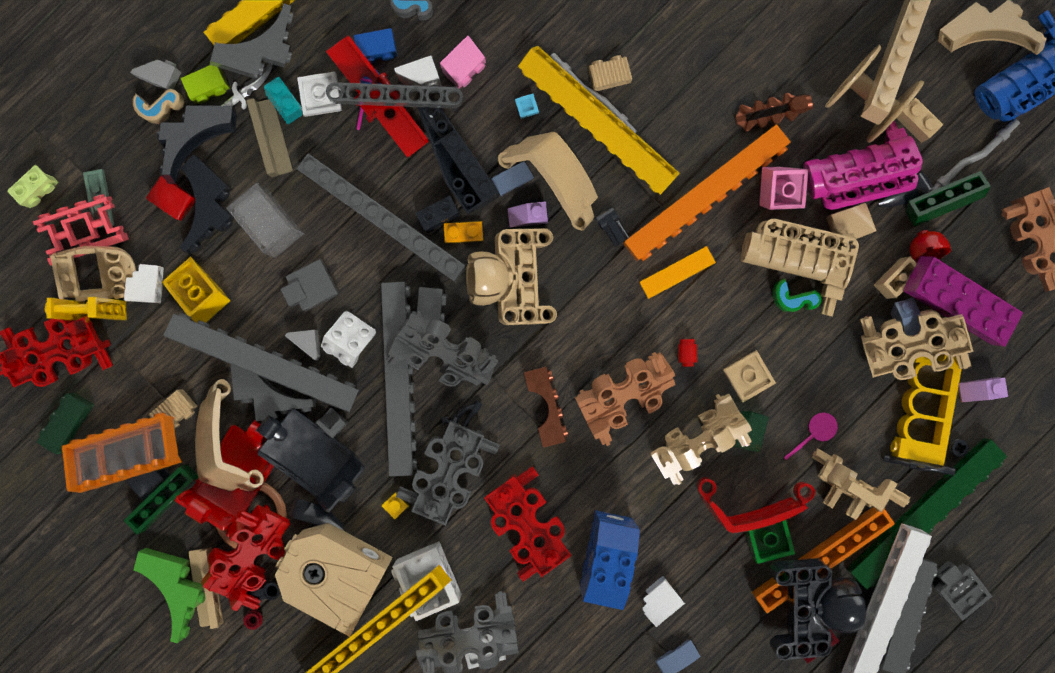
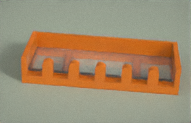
[62,413,182,493]

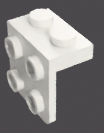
[321,311,376,368]

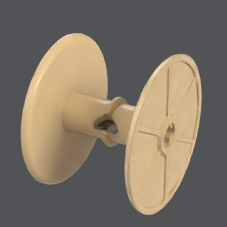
[825,44,924,143]

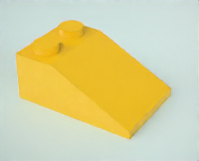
[162,256,230,323]

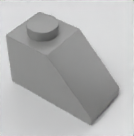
[131,60,181,90]

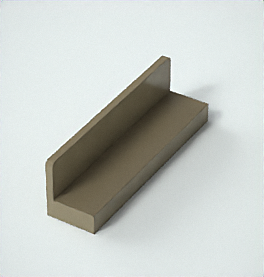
[246,98,293,177]

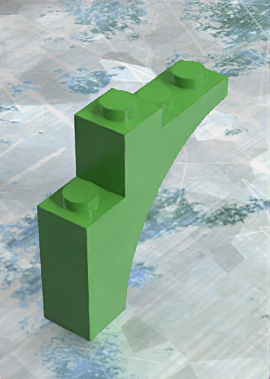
[133,548,206,643]

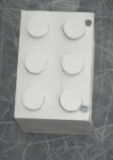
[391,541,462,621]

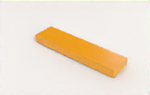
[639,246,716,299]

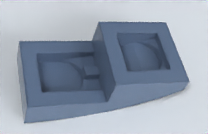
[491,161,534,196]
[655,640,701,673]

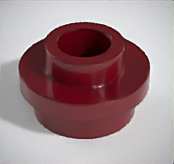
[243,610,263,630]

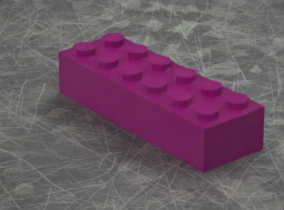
[903,256,1023,347]

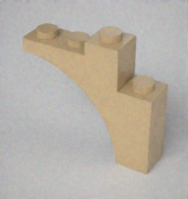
[938,0,1046,55]

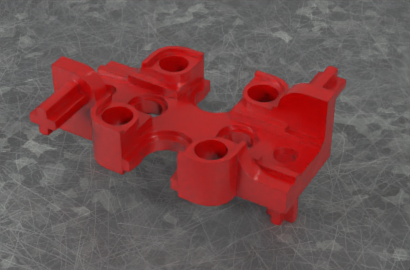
[0,315,113,387]
[484,466,572,582]
[201,505,290,611]

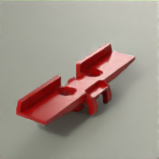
[326,35,429,158]

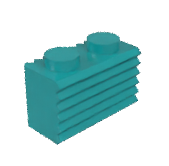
[264,77,303,124]

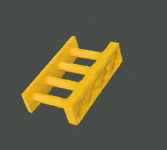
[45,297,127,320]

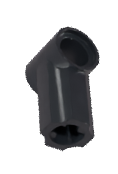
[594,206,629,247]
[247,579,281,600]

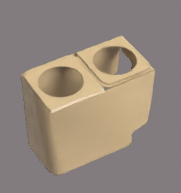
[826,203,876,239]

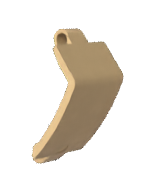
[498,132,598,231]
[195,379,263,492]

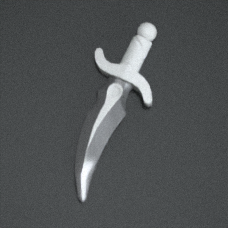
[221,63,273,110]

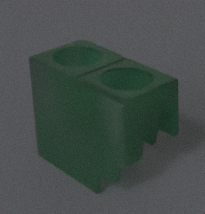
[733,410,769,452]

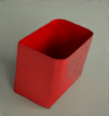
[146,176,195,221]

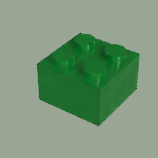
[745,520,795,564]

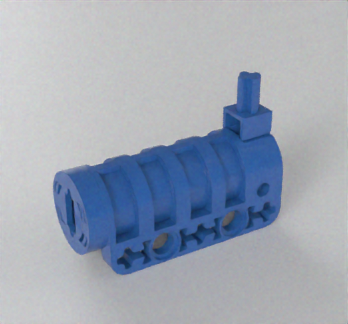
[975,10,1055,122]

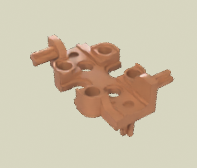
[1001,187,1055,291]
[575,352,675,446]

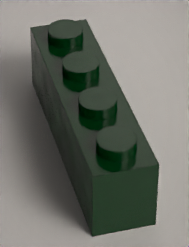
[905,171,991,227]
[123,464,199,535]

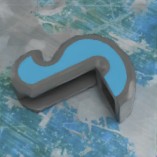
[389,0,433,20]

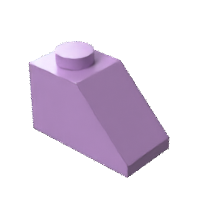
[508,202,548,228]
[958,377,1008,402]

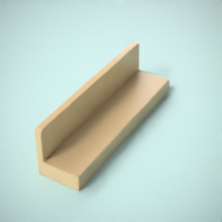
[189,547,224,629]

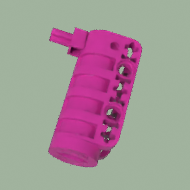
[803,120,923,210]

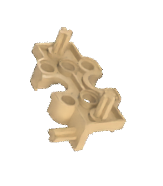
[860,310,973,380]
[651,394,752,485]
[812,448,910,520]

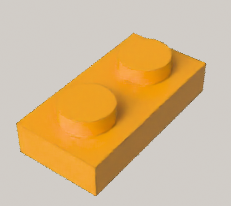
[444,222,483,243]

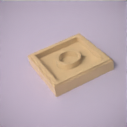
[723,350,776,402]

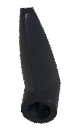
[877,171,934,207]
[289,498,344,530]

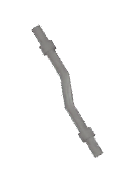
[550,53,637,133]
[926,119,1020,194]

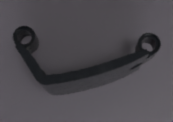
[255,408,365,513]

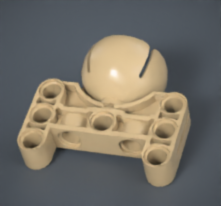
[466,229,557,325]

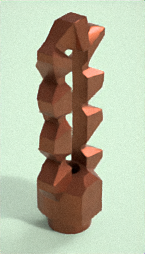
[735,93,813,132]

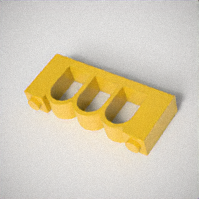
[891,354,961,466]

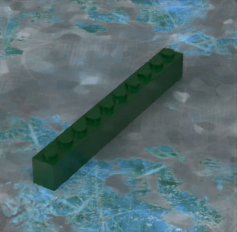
[846,438,1008,589]

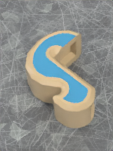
[133,89,184,124]

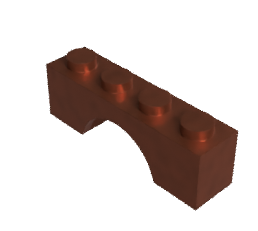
[524,367,568,448]

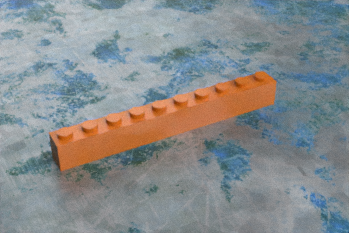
[623,124,791,261]

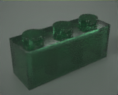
[36,392,95,455]

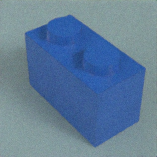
[353,28,398,64]

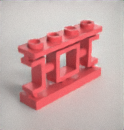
[33,194,129,266]

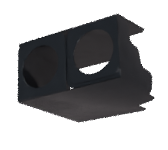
[122,459,170,501]

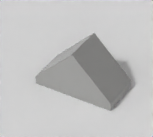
[285,330,321,360]

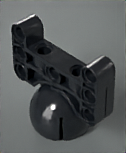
[769,558,866,660]

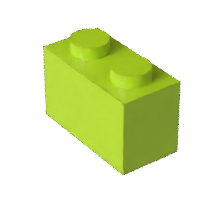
[181,65,230,104]

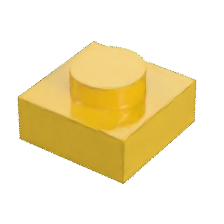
[382,492,409,519]

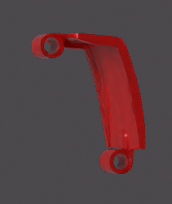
[175,420,274,531]
[696,477,815,533]

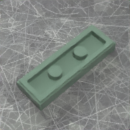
[83,169,114,229]

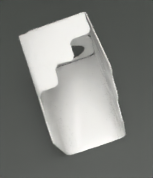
[124,264,164,303]
[643,576,685,627]

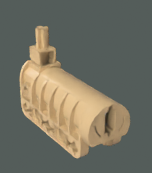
[741,219,859,317]

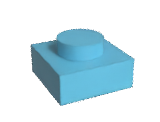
[515,94,539,119]

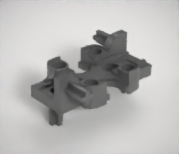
[386,311,498,386]
[396,421,500,526]
[416,591,519,673]

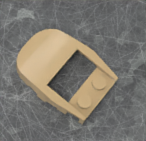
[50,246,136,302]

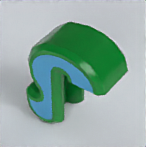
[772,278,822,312]

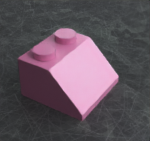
[440,36,486,89]
[759,167,808,210]

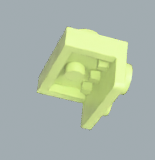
[8,165,58,208]

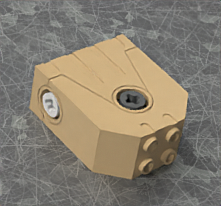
[275,523,393,637]

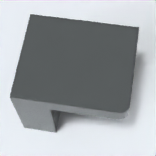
[316,408,349,438]

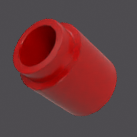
[678,339,697,367]

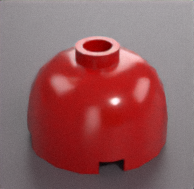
[909,230,952,264]

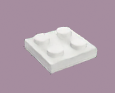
[297,72,342,117]

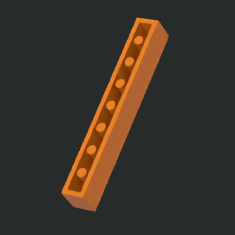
[751,507,895,613]

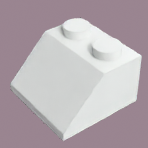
[394,56,442,94]

